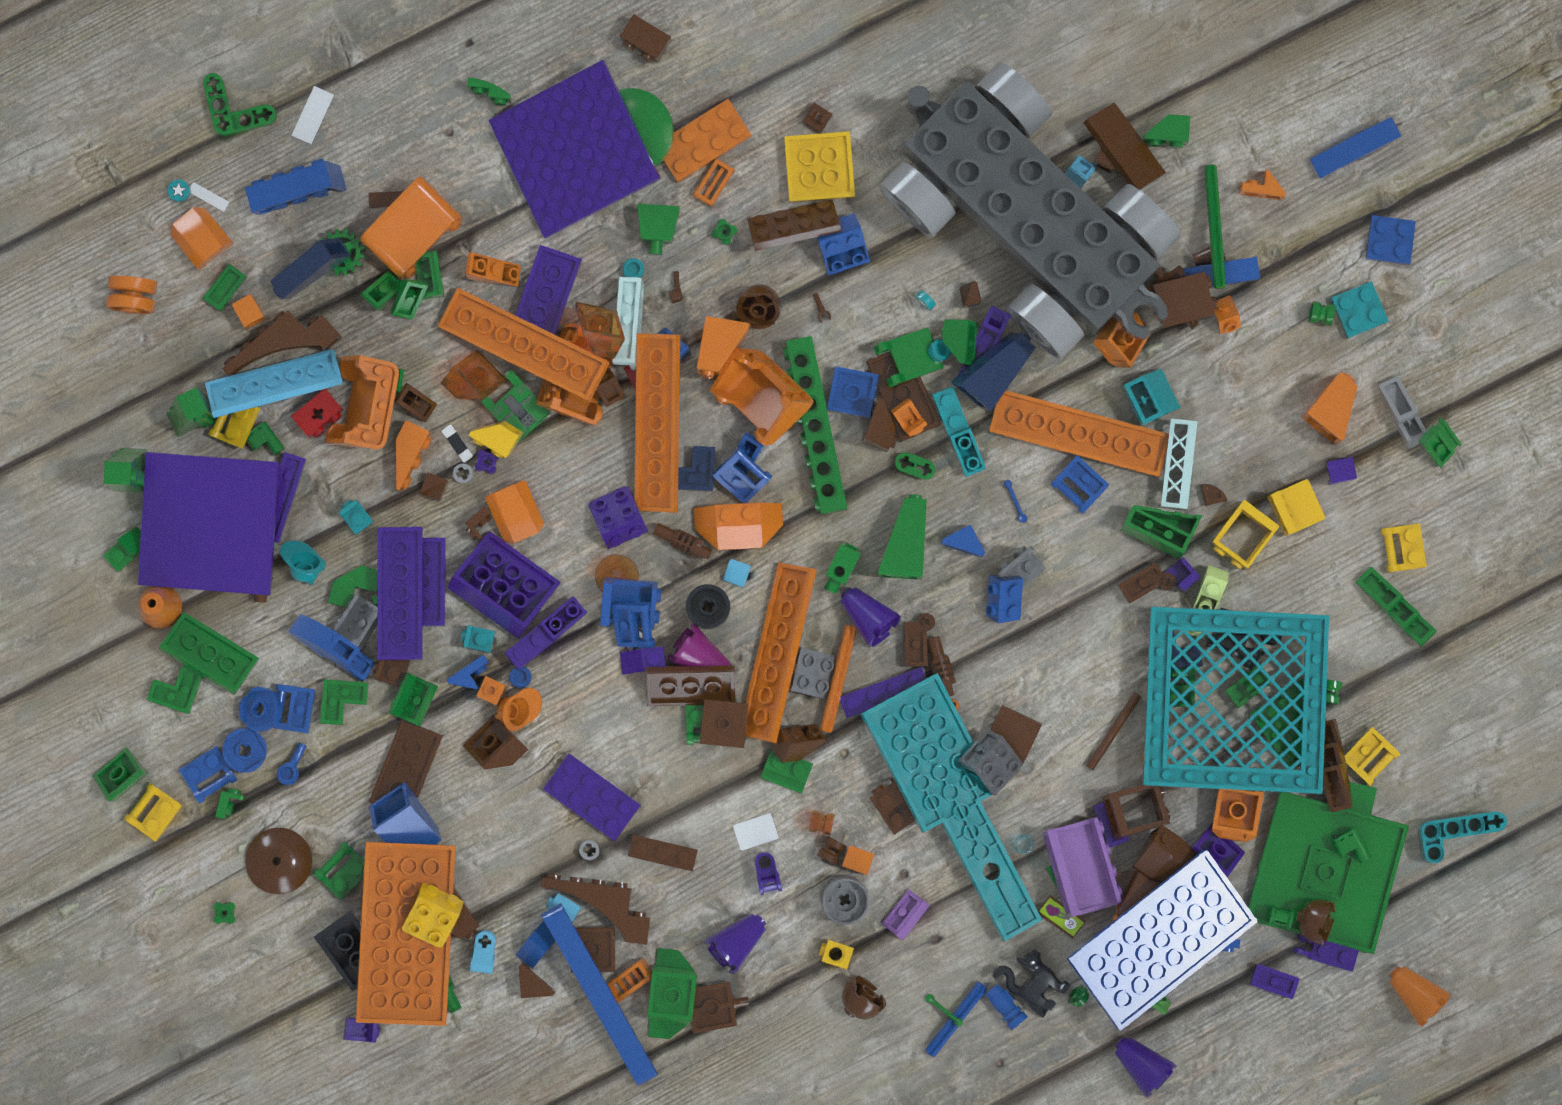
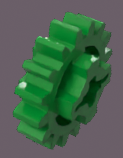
[321,229,366,277]

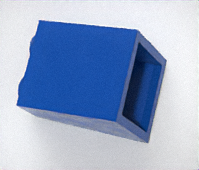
[369,782,441,845]

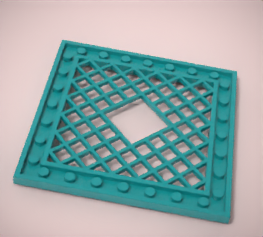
[1143,607,1329,794]

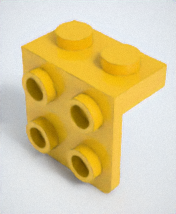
[402,883,464,948]

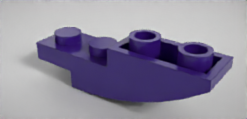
[504,596,588,671]

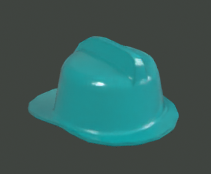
[280,540,326,585]

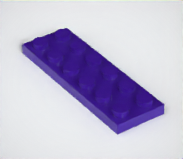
[378,527,423,661]

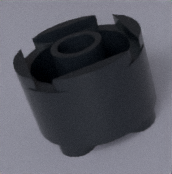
[686,584,730,630]

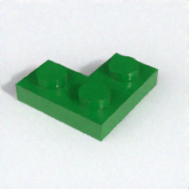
[147,665,203,714]
[320,679,369,725]

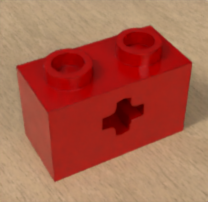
[291,389,344,439]

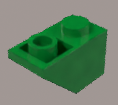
[1143,114,1190,149]

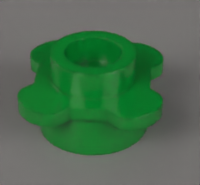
[711,219,737,245]
[213,902,236,924]
[1068,985,1090,1007]

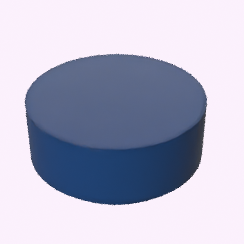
[509,667,532,688]

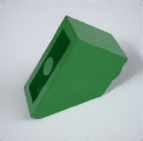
[941,319,978,366]

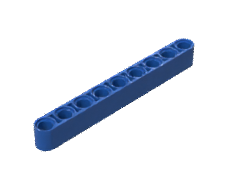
[541,903,658,1086]

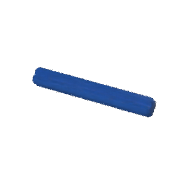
[925,982,987,1057]

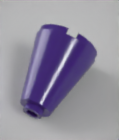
[841,587,901,647]
[704,914,766,975]
[1115,1037,1177,1099]

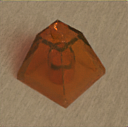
[575,302,625,359]
[441,349,508,401]

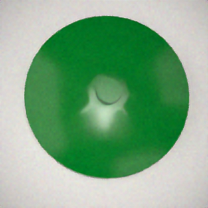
[619,88,674,167]

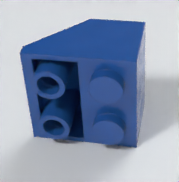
[816,213,870,275]

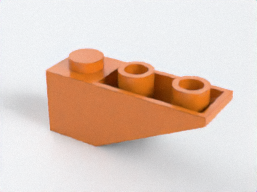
[396,420,432,492]

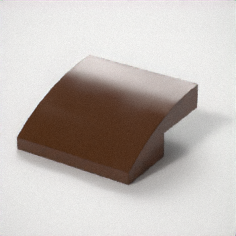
[990,705,1042,764]

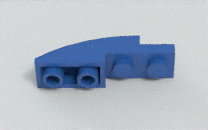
[288,614,375,682]

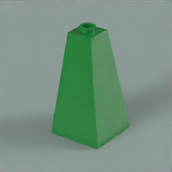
[877,494,927,580]

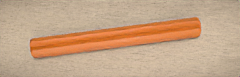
[820,625,857,733]

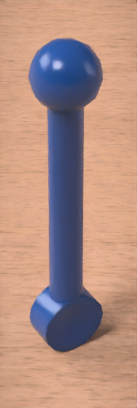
[1004,480,1027,523]

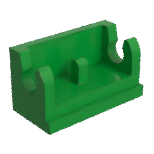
[416,251,445,300]

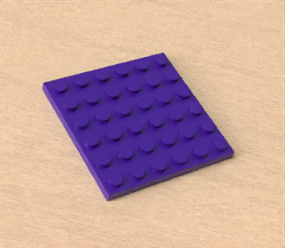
[488,60,661,239]

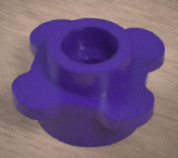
[475,450,499,474]

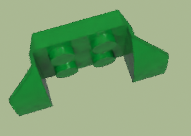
[648,948,698,1039]

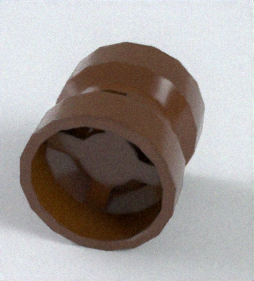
[817,836,846,865]

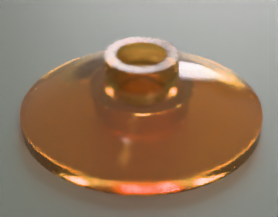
[595,554,639,592]

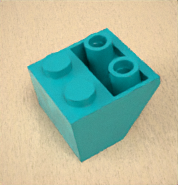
[1122,368,1181,427]

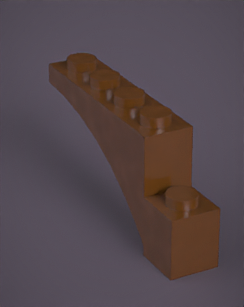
[222,310,342,376]
[541,874,651,945]

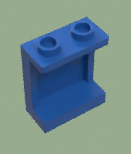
[600,577,662,630]

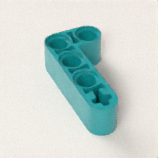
[1418,812,1507,863]

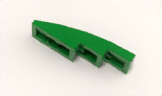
[1356,567,1437,647]

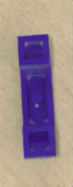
[958,306,1011,375]

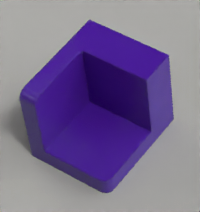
[1327,457,1357,485]
[1165,557,1200,593]

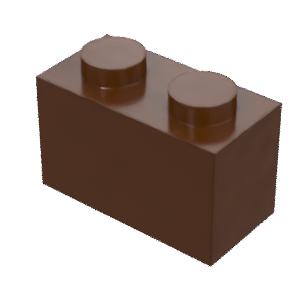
[620,14,671,63]

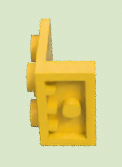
[1267,479,1326,537]

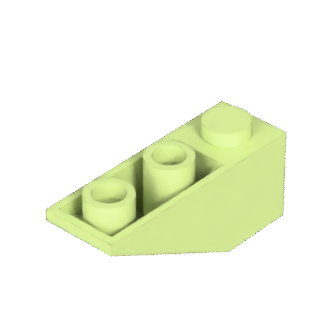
[1187,565,1229,639]

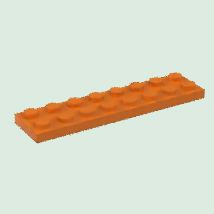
[437,287,610,402]
[634,333,680,513]
[989,390,1169,478]
[745,562,817,743]

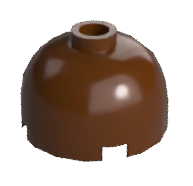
[736,284,781,329]
[1296,899,1336,946]
[841,975,886,1020]

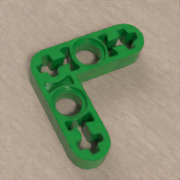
[203,73,277,136]

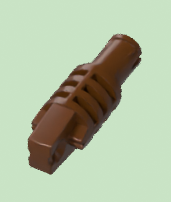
[653,523,713,559]
[927,636,956,696]

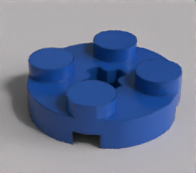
[239,687,282,732]
[222,728,267,773]

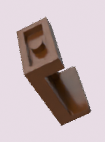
[1151,271,1217,328]

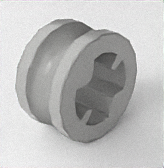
[453,463,474,483]
[579,840,599,861]

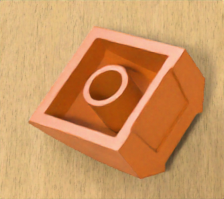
[171,207,234,271]
[1093,310,1151,368]
[485,480,544,543]
[1212,789,1264,842]

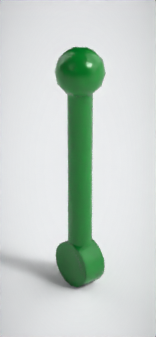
[926,994,963,1027]

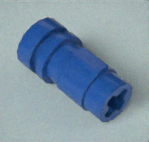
[985,984,1028,1031]

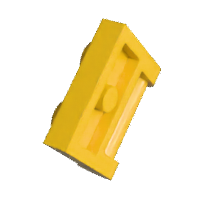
[207,407,260,449]
[1380,523,1427,573]
[1345,727,1400,786]
[123,782,183,842]

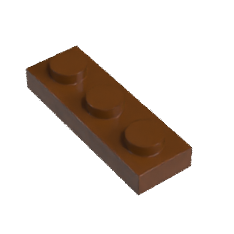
[628,835,698,871]

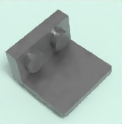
[996,546,1046,588]
[789,647,837,699]
[958,729,1023,796]

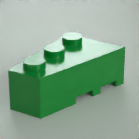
[167,387,217,437]
[1120,505,1203,560]

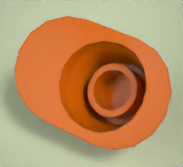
[494,688,542,732]

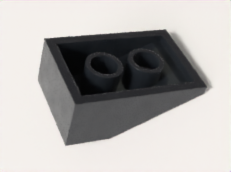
[314,910,361,992]

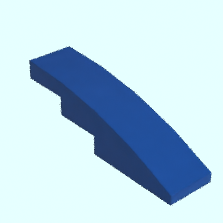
[1310,117,1402,179]
[1183,257,1260,289]

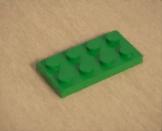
[159,612,259,695]

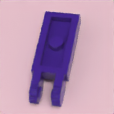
[1293,934,1359,972]

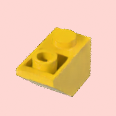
[469,421,523,458]

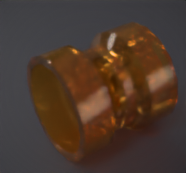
[809,810,835,836]

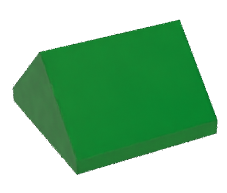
[93,747,149,802]

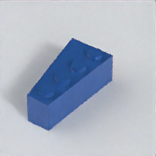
[245,159,347,215]

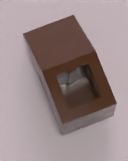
[771,724,827,763]

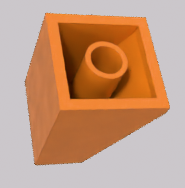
[697,316,750,380]
[1301,372,1357,445]

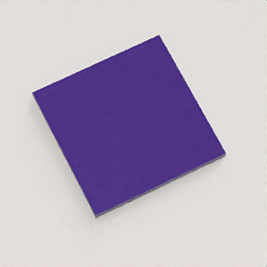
[138,452,279,595]

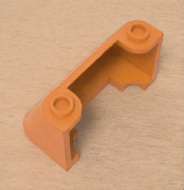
[360,176,463,280]
[536,323,614,426]
[710,348,814,446]
[325,355,399,449]

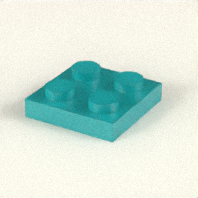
[1330,281,1389,339]

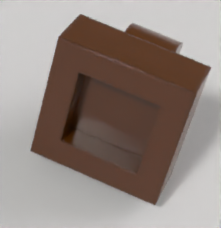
[802,103,833,134]

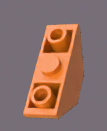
[465,252,521,287]

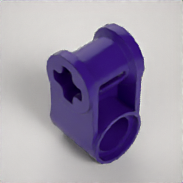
[755,851,782,896]

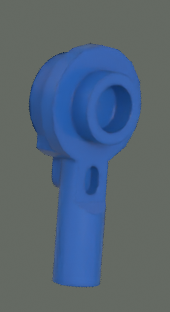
[277,742,307,785]

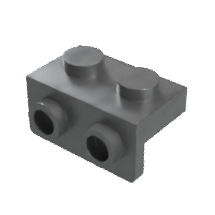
[333,594,378,650]

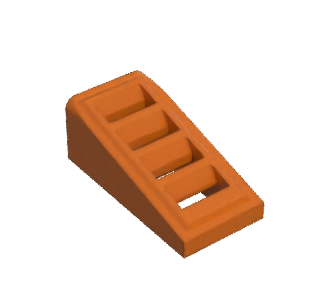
[607,958,652,1003]

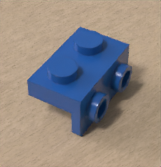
[986,575,1023,623]

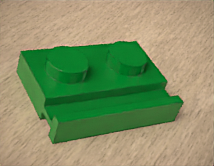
[1419,417,1462,468]
[760,749,813,794]

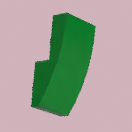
[467,77,512,106]

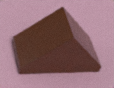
[394,383,437,423]
[519,963,557,998]

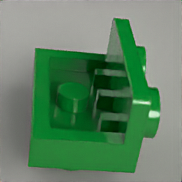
[389,673,438,726]

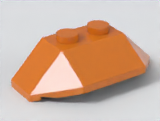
[694,503,783,550]

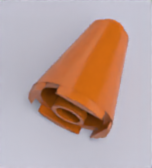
[138,586,182,628]
[1389,966,1452,1027]

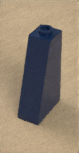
[270,238,351,300]
[951,332,1036,411]

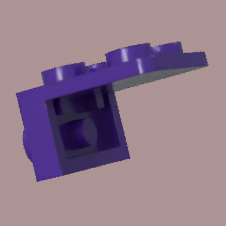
[588,486,648,549]

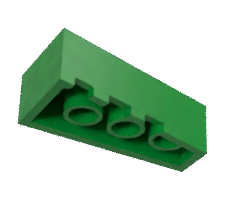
[103,448,147,493]

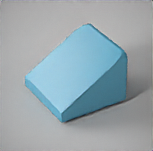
[1065,155,1096,189]
[723,559,751,588]

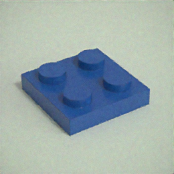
[1366,215,1416,265]
[827,366,879,418]

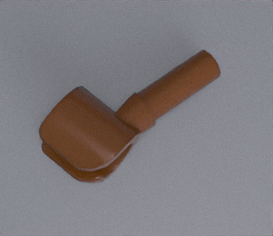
[669,271,683,303]
[813,293,831,323]

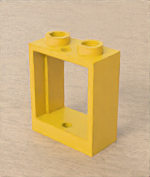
[1210,500,1280,570]

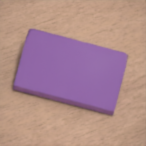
[882,889,929,940]

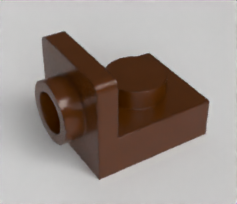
[597,368,625,407]
[465,506,491,541]

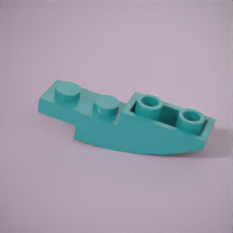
[932,386,986,477]

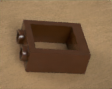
[1102,785,1170,840]

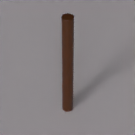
[1086,692,1142,771]

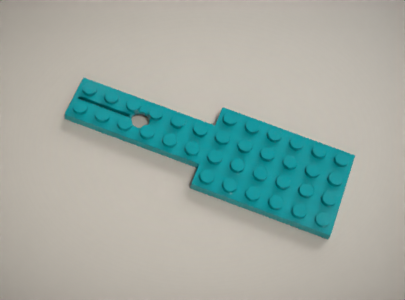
[860,673,1042,941]

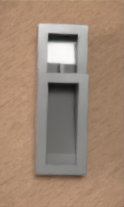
[1378,376,1427,449]

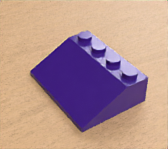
[447,531,561,639]

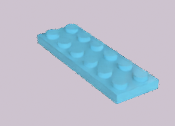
[205,349,343,418]

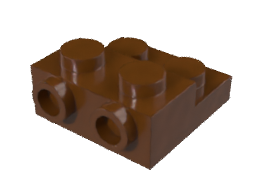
[870,777,915,835]

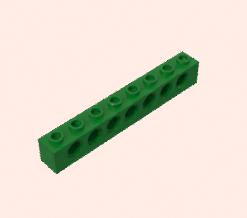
[782,336,847,516]

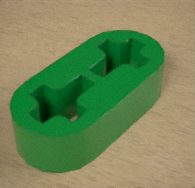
[895,452,935,480]

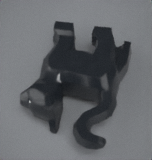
[1205,607,1283,670]
[992,949,1070,1018]

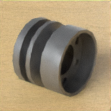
[821,875,869,925]

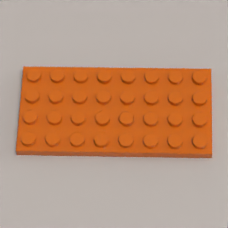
[356,842,456,1026]

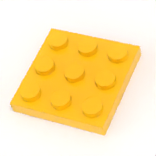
[784,131,855,203]

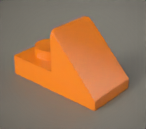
[1239,168,1286,200]

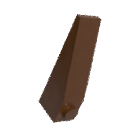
[1133,825,1197,882]

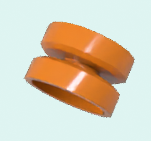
[105,275,158,314]

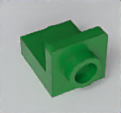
[215,788,246,819]

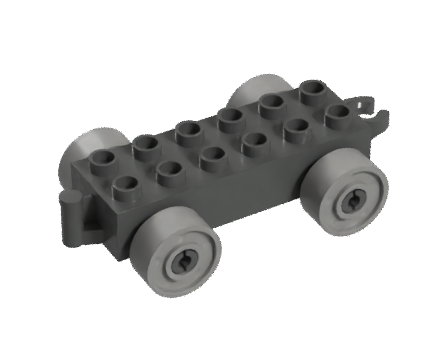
[879,62,1181,360]

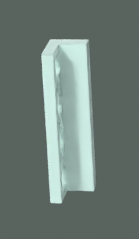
[612,277,645,370]
[1161,419,1197,511]

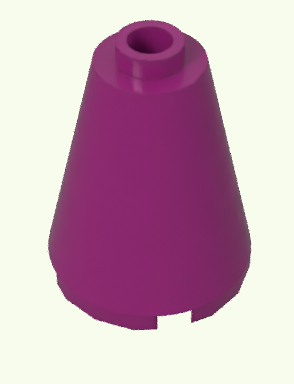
[668,623,730,666]

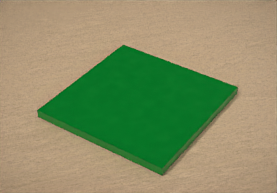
[1247,792,1409,954]

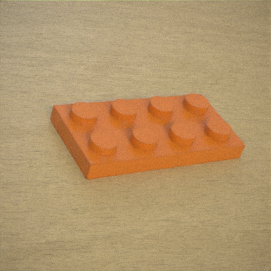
[663,99,752,183]

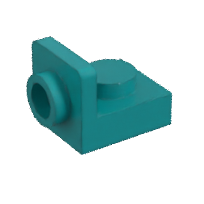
[338,499,374,535]
[461,625,496,653]

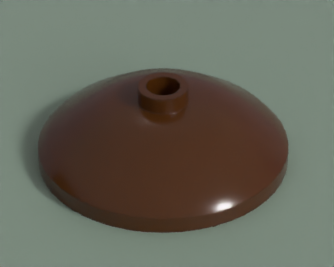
[245,828,313,894]

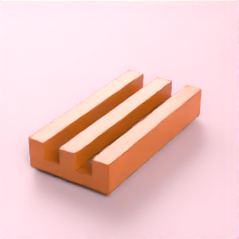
[693,158,735,208]

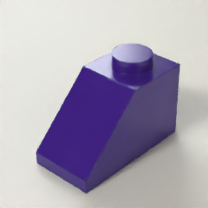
[620,646,666,675]

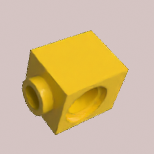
[819,939,854,969]

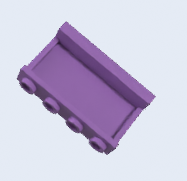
[1042,817,1123,919]

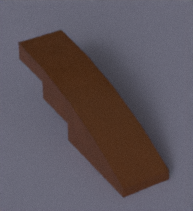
[1323,719,1353,813]

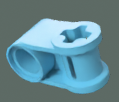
[470,930,496,974]

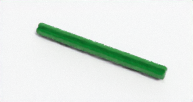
[1204,164,1226,289]

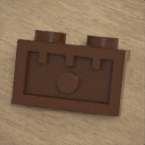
[373,660,411,687]

